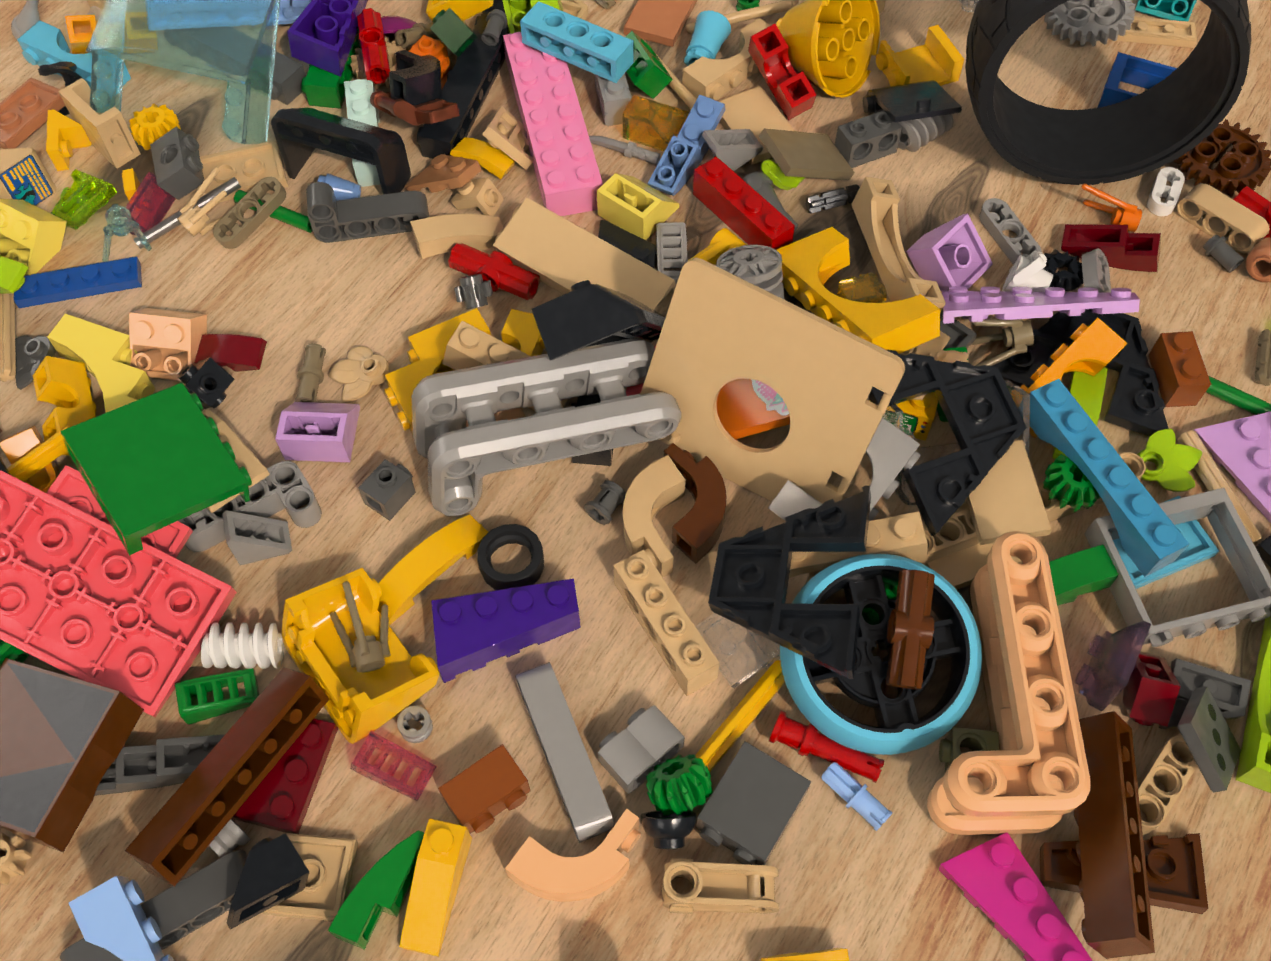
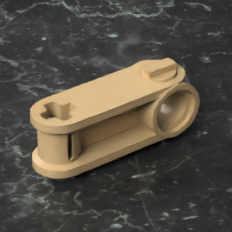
[661,858,779,914]

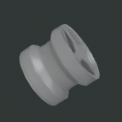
[209,818,251,858]

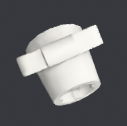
[1002,251,1053,292]

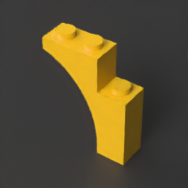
[384,308,491,435]

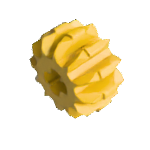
[129,103,181,150]

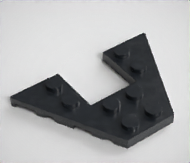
[992,309,1169,437]
[869,350,1027,536]
[708,486,871,679]

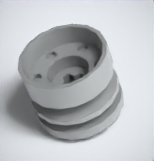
[716,245,784,299]

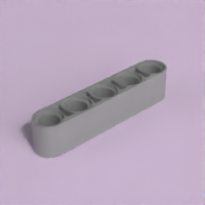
[515,662,615,843]

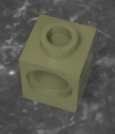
[939,727,999,773]

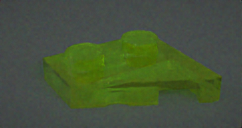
[51,169,117,230]

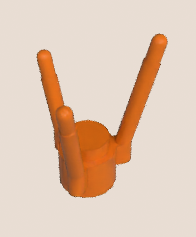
[1081,184,1142,233]

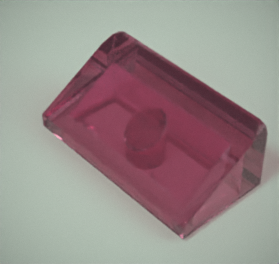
[121,172,176,236]

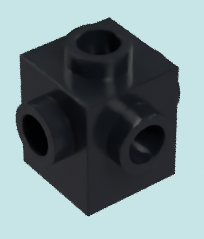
[178,357,235,410]

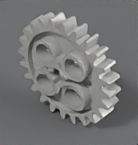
[1044,0,1135,46]

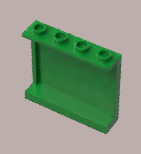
[61,383,252,556]

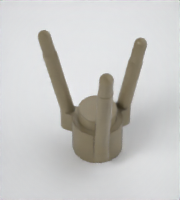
[971,319,1034,366]
[330,581,391,673]

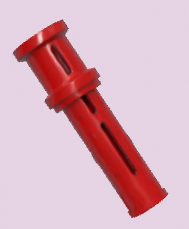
[768,710,884,783]

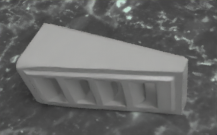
[656,222,688,284]

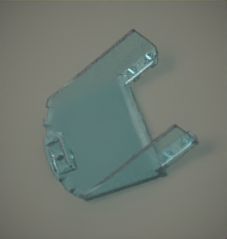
[86,0,280,144]

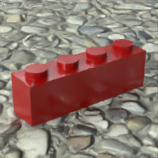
[693,156,795,249]

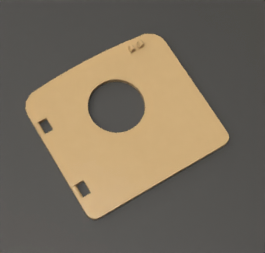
[640,258,905,504]

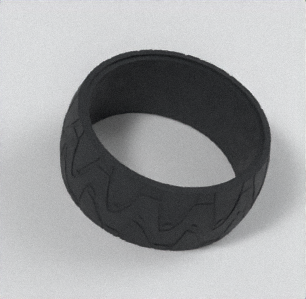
[965,0,1252,185]

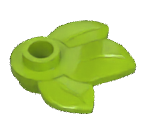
[1137,429,1202,492]

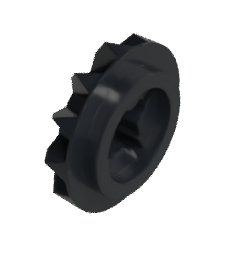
[1043,249,1083,291]

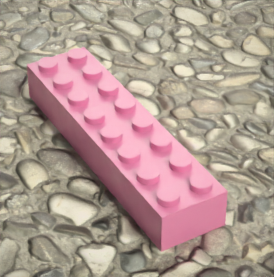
[503,32,603,216]

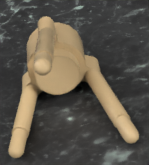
[177,167,247,237]

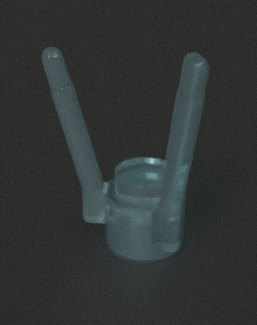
[102,204,152,262]

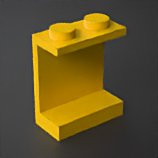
[876,25,965,86]

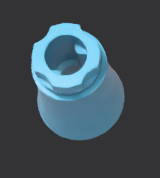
[684,10,731,66]

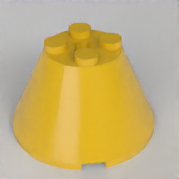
[776,0,880,98]

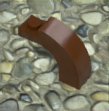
[664,443,727,564]

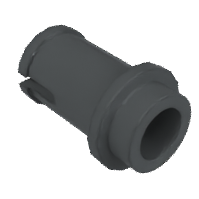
[481,9,508,46]
[1203,235,1245,273]

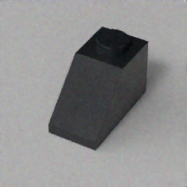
[226,833,309,930]

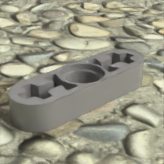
[979,198,1042,265]

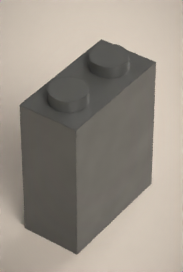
[696,741,811,865]

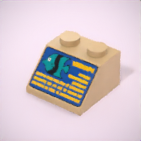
[0,147,57,206]

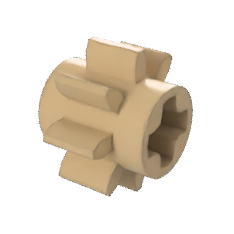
[0,832,32,885]

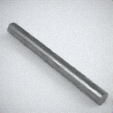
[133,177,241,249]

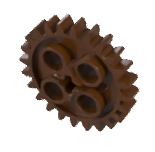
[1174,119,1271,197]

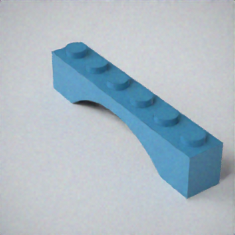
[1020,379,1189,577]

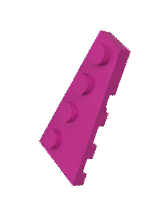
[939,833,1093,961]

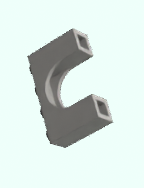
[768,418,921,521]

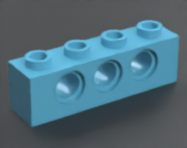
[520,1,634,83]

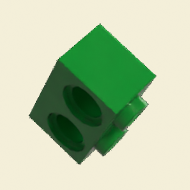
[626,31,673,99]

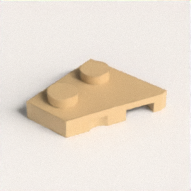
[482,106,534,170]

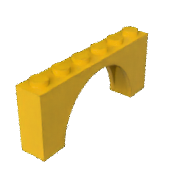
[776,227,940,354]

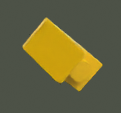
[46,109,91,171]

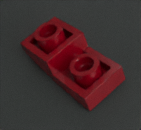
[194,334,267,372]

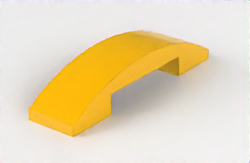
[378,514,488,625]

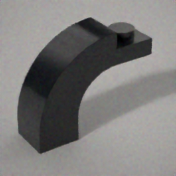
[389,50,442,106]

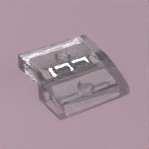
[695,613,780,689]

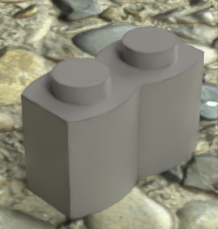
[598,705,685,794]

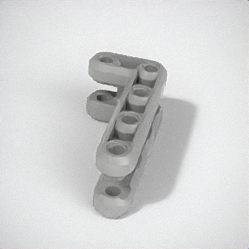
[411,338,681,516]

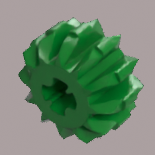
[1043,454,1101,513]
[646,754,713,816]

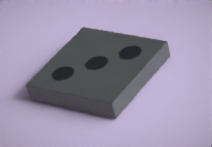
[1177,686,1241,793]

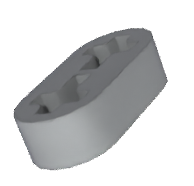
[1082,248,1111,293]

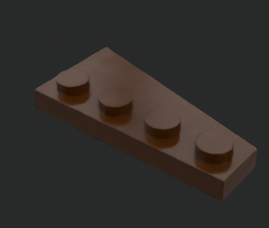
[1040,833,1208,914]

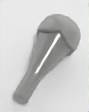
[11,0,41,40]

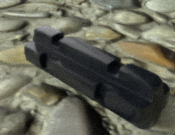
[805,184,860,214]

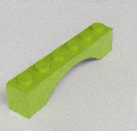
[1236,611,1271,793]

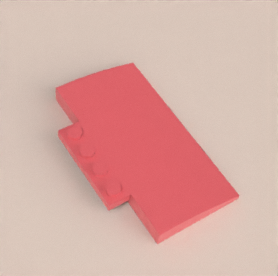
[0,465,237,717]

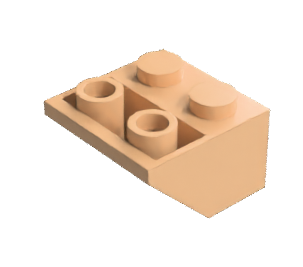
[129,308,207,381]

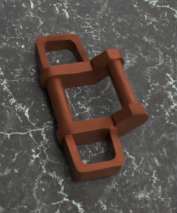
[370,91,460,126]

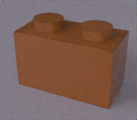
[1148,331,1211,407]
[438,744,531,834]

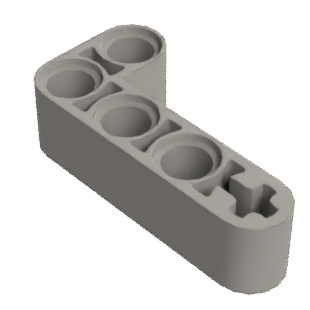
[179,461,322,552]

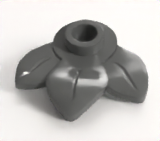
[15,335,56,390]

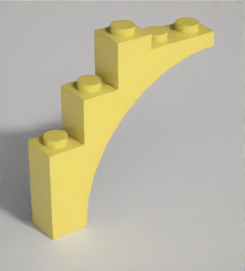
[47,314,155,413]

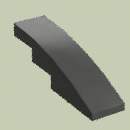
[94,735,224,796]

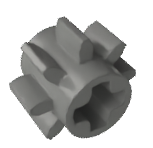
[454,274,493,309]

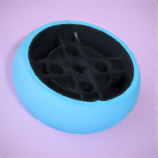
[780,554,982,755]

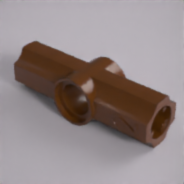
[886,569,935,690]

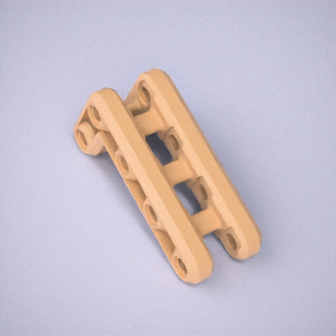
[927,531,1090,835]

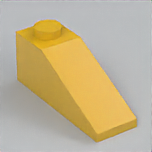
[399,818,472,957]

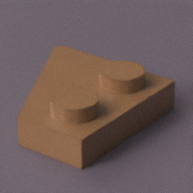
[404,154,482,193]

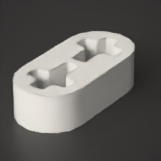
[1147,167,1185,216]

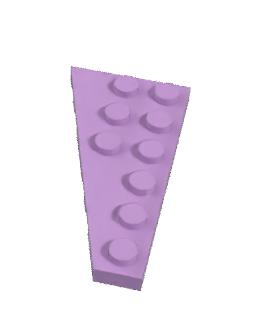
[942,286,1140,324]
[1194,412,1271,523]

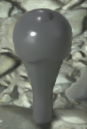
[743,171,798,231]

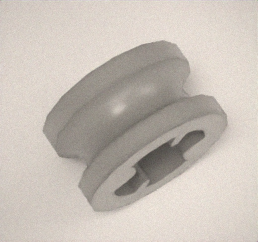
[397,705,433,743]

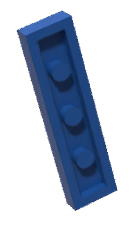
[14,257,142,308]

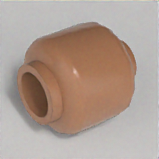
[1245,238,1271,282]

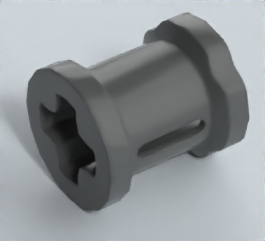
[584,480,626,525]

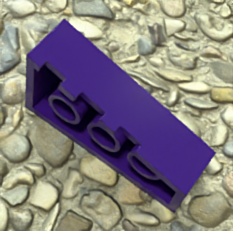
[431,578,581,683]

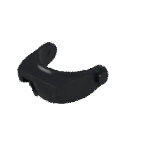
[38,61,82,115]

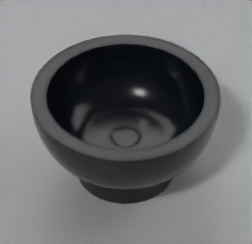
[640,811,696,849]

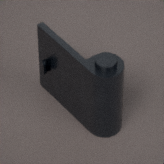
[863,80,962,122]

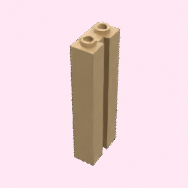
[492,197,676,314]

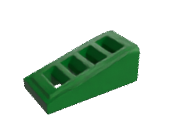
[175,668,259,725]

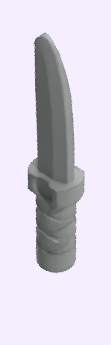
[589,136,661,165]

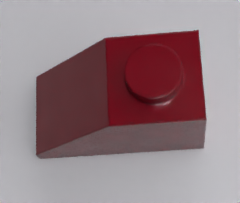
[1122,649,1181,726]

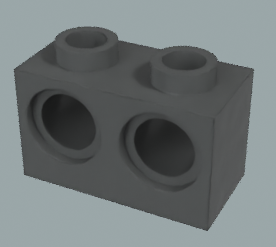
[835,110,902,168]

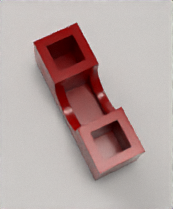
[748,24,817,121]

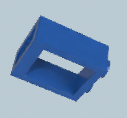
[1097,52,1177,108]

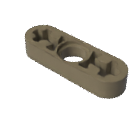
[213,177,286,249]

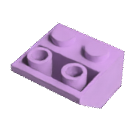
[275,402,360,462]

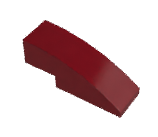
[1061,224,1161,272]

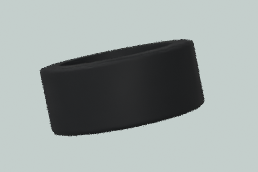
[477,524,544,590]

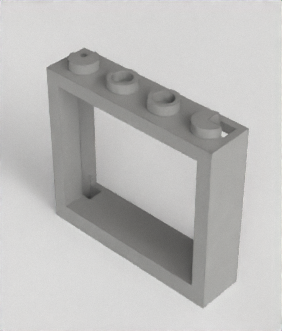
[1084,488,1271,647]

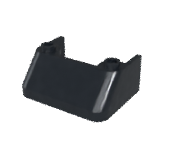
[271,108,411,194]
[531,280,666,360]

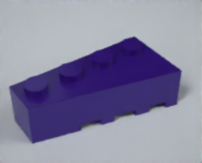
[287,0,368,77]

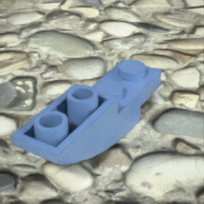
[648,94,726,196]

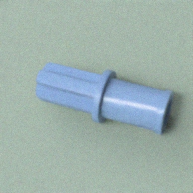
[821,762,893,831]

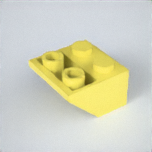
[597,173,679,240]
[0,199,67,276]

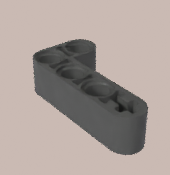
[306,182,429,243]

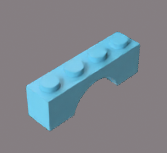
[17,21,131,98]

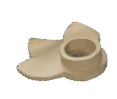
[329,346,389,402]

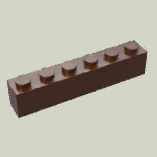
[125,667,329,887]
[1074,711,1155,959]

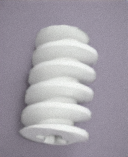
[201,622,284,669]

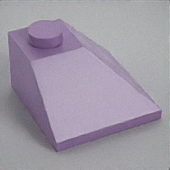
[906,213,993,291]

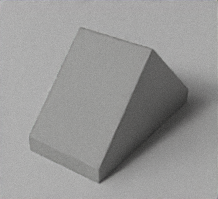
[702,129,763,171]
[223,510,292,566]

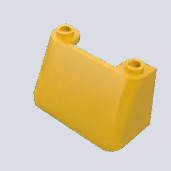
[281,567,439,744]

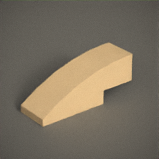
[410,214,504,259]

